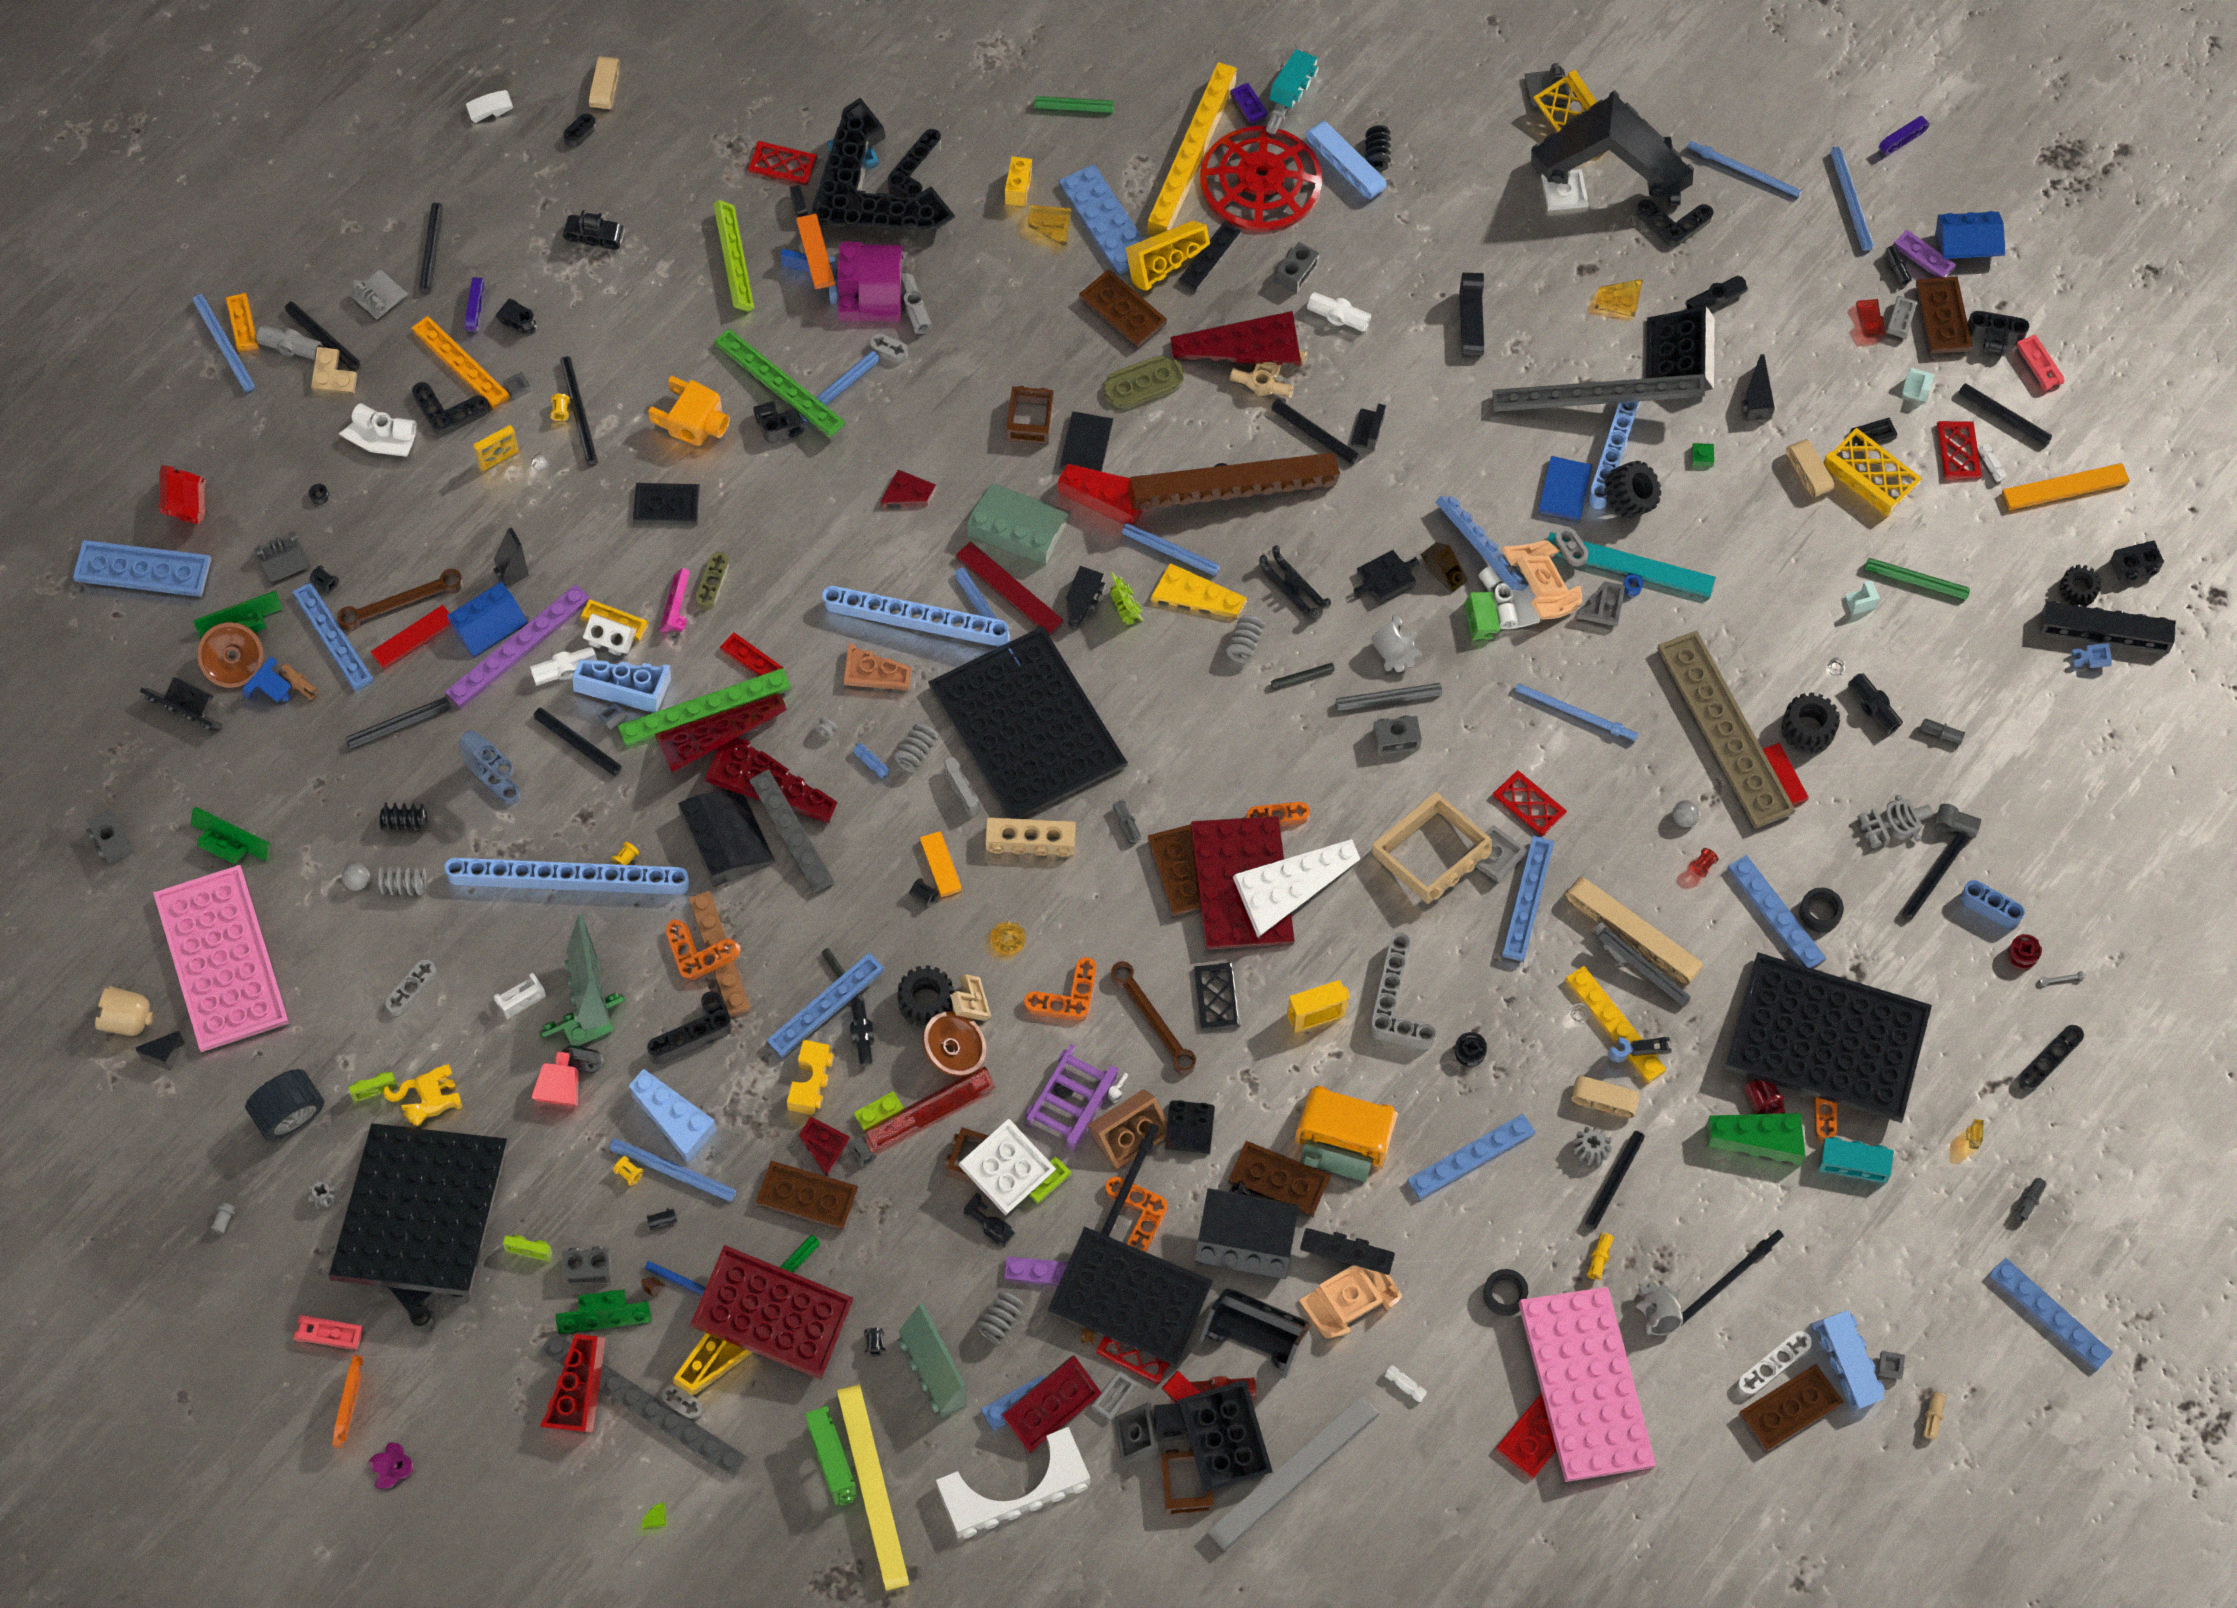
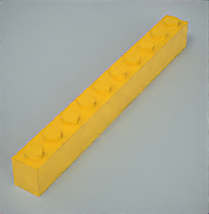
[1147,62,1237,236]

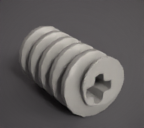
[1226,615,1265,664]
[894,724,939,773]
[378,867,426,895]
[977,1292,1025,1345]

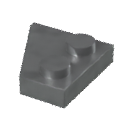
[1577,581,1625,626]

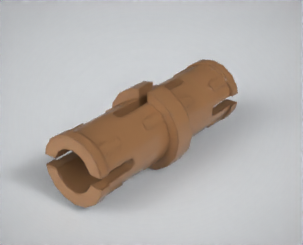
[278,664,319,700]

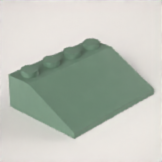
[967,483,1071,565]
[564,914,609,1031]
[897,1303,967,1418]

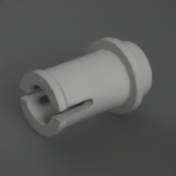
[210,1202,235,1234]

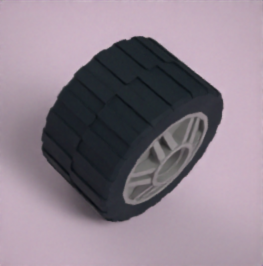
[245,1069,324,1140]

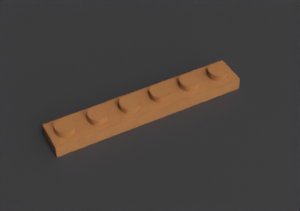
[689,891,751,1018]

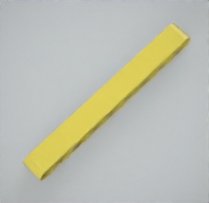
[837,1384,909,1591]

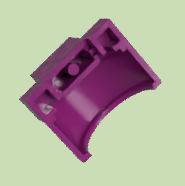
[838,242,904,322]

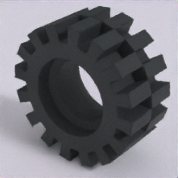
[2059,565,2102,606]

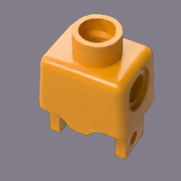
[648,375,730,446]

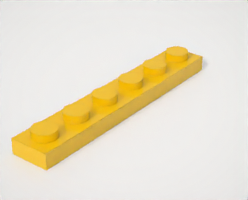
[1565,966,1667,1084]

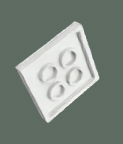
[958,1119,1056,1216]

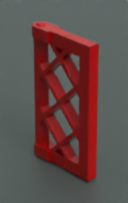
[748,140,818,186]
[1936,421,1982,479]
[1492,770,1567,837]
[1096,1337,1170,1385]

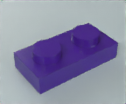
[1230,82,1268,124]

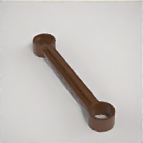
[337,569,463,631]
[1111,961,1196,1075]

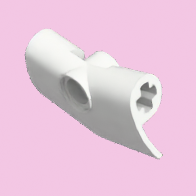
[339,403,417,457]
[1479,566,1540,629]

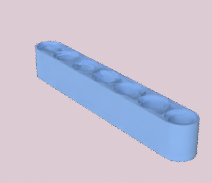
[1589,379,1640,509]

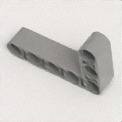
[1370,932,1436,1050]

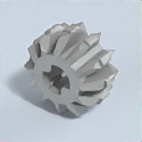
[1573,1126,1612,1166]

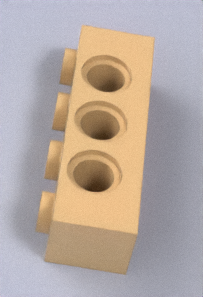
[986,817,1076,857]

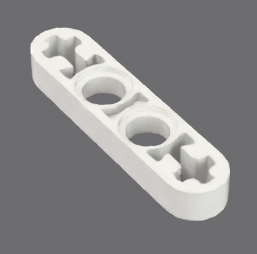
[1737,1331,1812,1397]

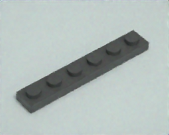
[749,769,835,894]

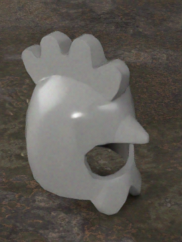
[1372,614,1421,673]
[1636,1282,1683,1335]

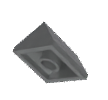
[1114,1402,1159,1463]

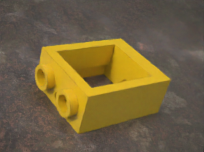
[1287,980,1350,1033]

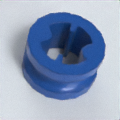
[1623,574,1643,596]

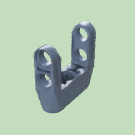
[459,730,520,805]

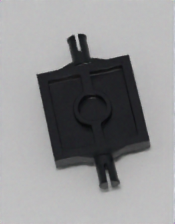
[1353,550,1420,603]

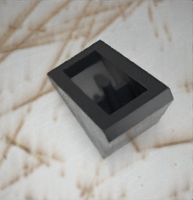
[135,1031,185,1071]

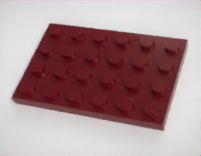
[1190,816,1295,950]
[690,1245,854,1380]

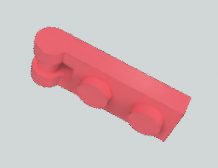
[2016,334,2064,391]
[293,1315,363,1351]

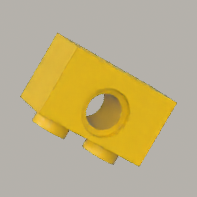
[1005,156,1032,207]

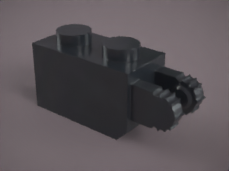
[1066,566,1106,629]

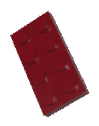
[1000,1356,1102,1453]

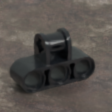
[562,210,625,250]
[1968,311,2030,356]

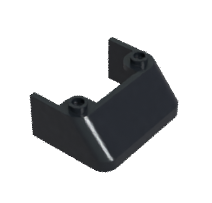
[1198,1289,1310,1379]

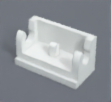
[494,973,546,1019]

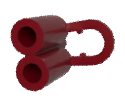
[1743,1080,1786,1114]

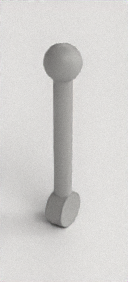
[2039,971,2086,986]

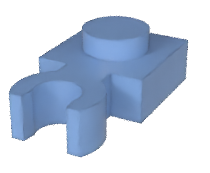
[2072,643,2112,668]

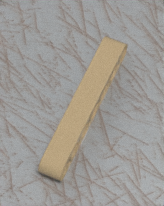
[1565,877,1703,985]

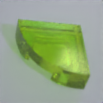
[642,1502,667,1530]

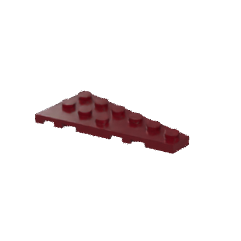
[705,737,838,824]

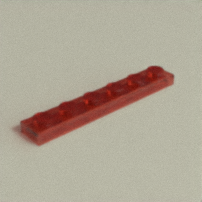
[865,1066,995,1152]

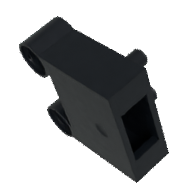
[386,1287,472,1333]

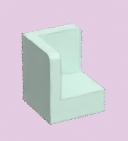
[1902,368,1935,402]
[1845,580,1880,615]

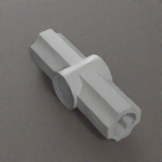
[901,273,932,334]
[256,325,323,360]

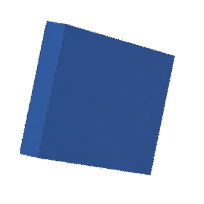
[1538,456,1592,522]

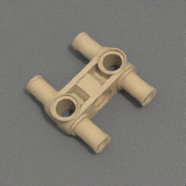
[1230,350,1308,398]

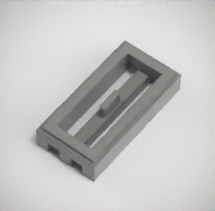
[1091,1370,1139,1422]

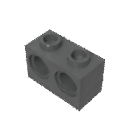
[1275,242,1320,294]
[562,1246,611,1285]

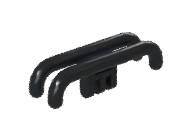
[1259,545,1332,618]

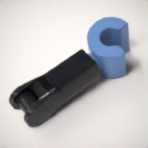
[1608,1037,1672,1063]

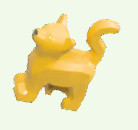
[383,1064,462,1127]

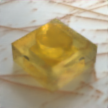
[1966,1119,1984,1149]

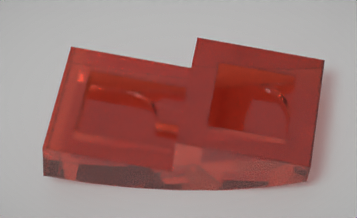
[1856,299,1886,339]

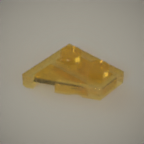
[1028,205,1071,246]
[1594,279,1643,317]

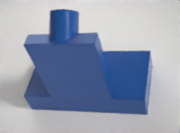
[241,656,292,703]

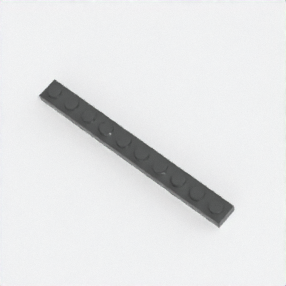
[1492,374,1705,412]
[541,1332,747,1478]

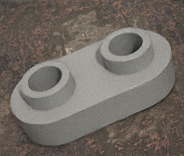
[1555,527,1588,566]

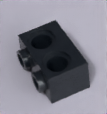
[2110,540,2164,582]

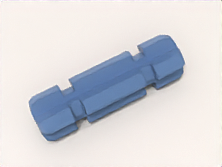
[853,743,890,778]

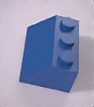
[1935,211,2005,259]
[447,581,528,658]

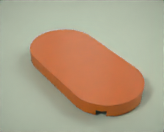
[332,1355,364,1449]

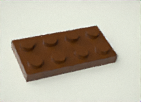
[1079,269,1167,348]
[1915,276,1973,354]
[1148,825,1201,917]
[1228,1141,1331,1217]
[756,1161,859,1231]
[1739,1364,1844,1453]

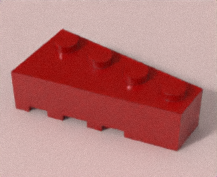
[1058,464,1144,525]
[540,1334,606,1433]

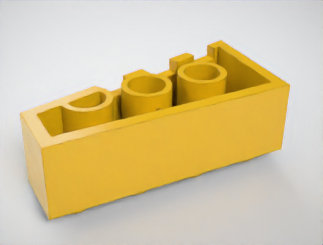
[1125,220,1210,291]

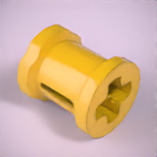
[550,394,570,421]
[610,842,640,865]
[613,1156,644,1186]

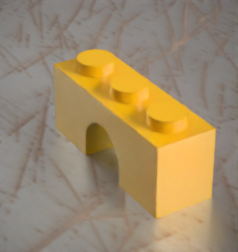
[787,1040,834,1116]

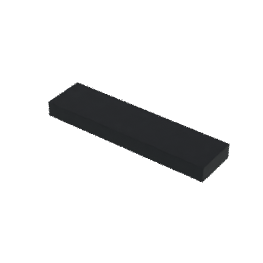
[1179,221,1241,292]

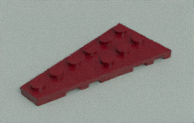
[1170,311,1302,366]
[655,693,787,773]

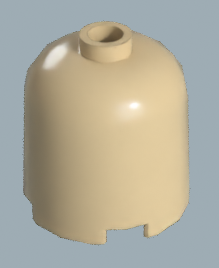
[95,986,153,1036]

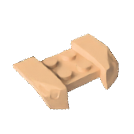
[1501,540,1582,619]
[1298,1265,1403,1339]

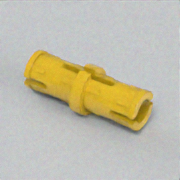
[1587,1233,1614,1280]

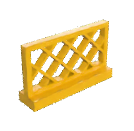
[1533,69,1597,133]
[1823,428,1922,517]

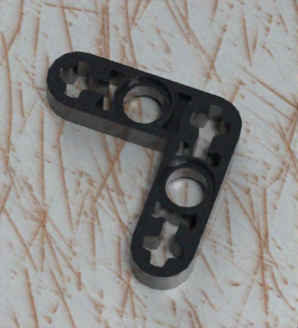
[1636,199,1714,247]
[412,382,489,435]

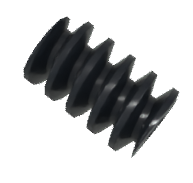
[1365,125,1391,171]
[380,802,428,832]

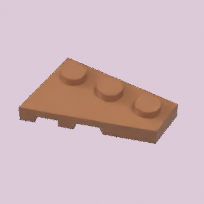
[844,643,912,691]

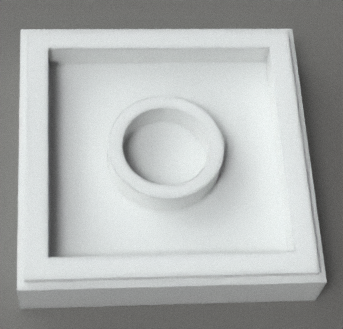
[1541,169,1589,211]

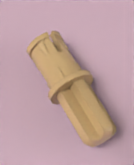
[1923,1392,1946,1440]

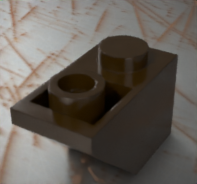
[1420,542,1468,592]

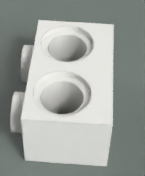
[583,614,637,656]

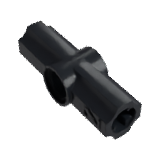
[1685,275,1748,310]
[1848,673,1903,734]

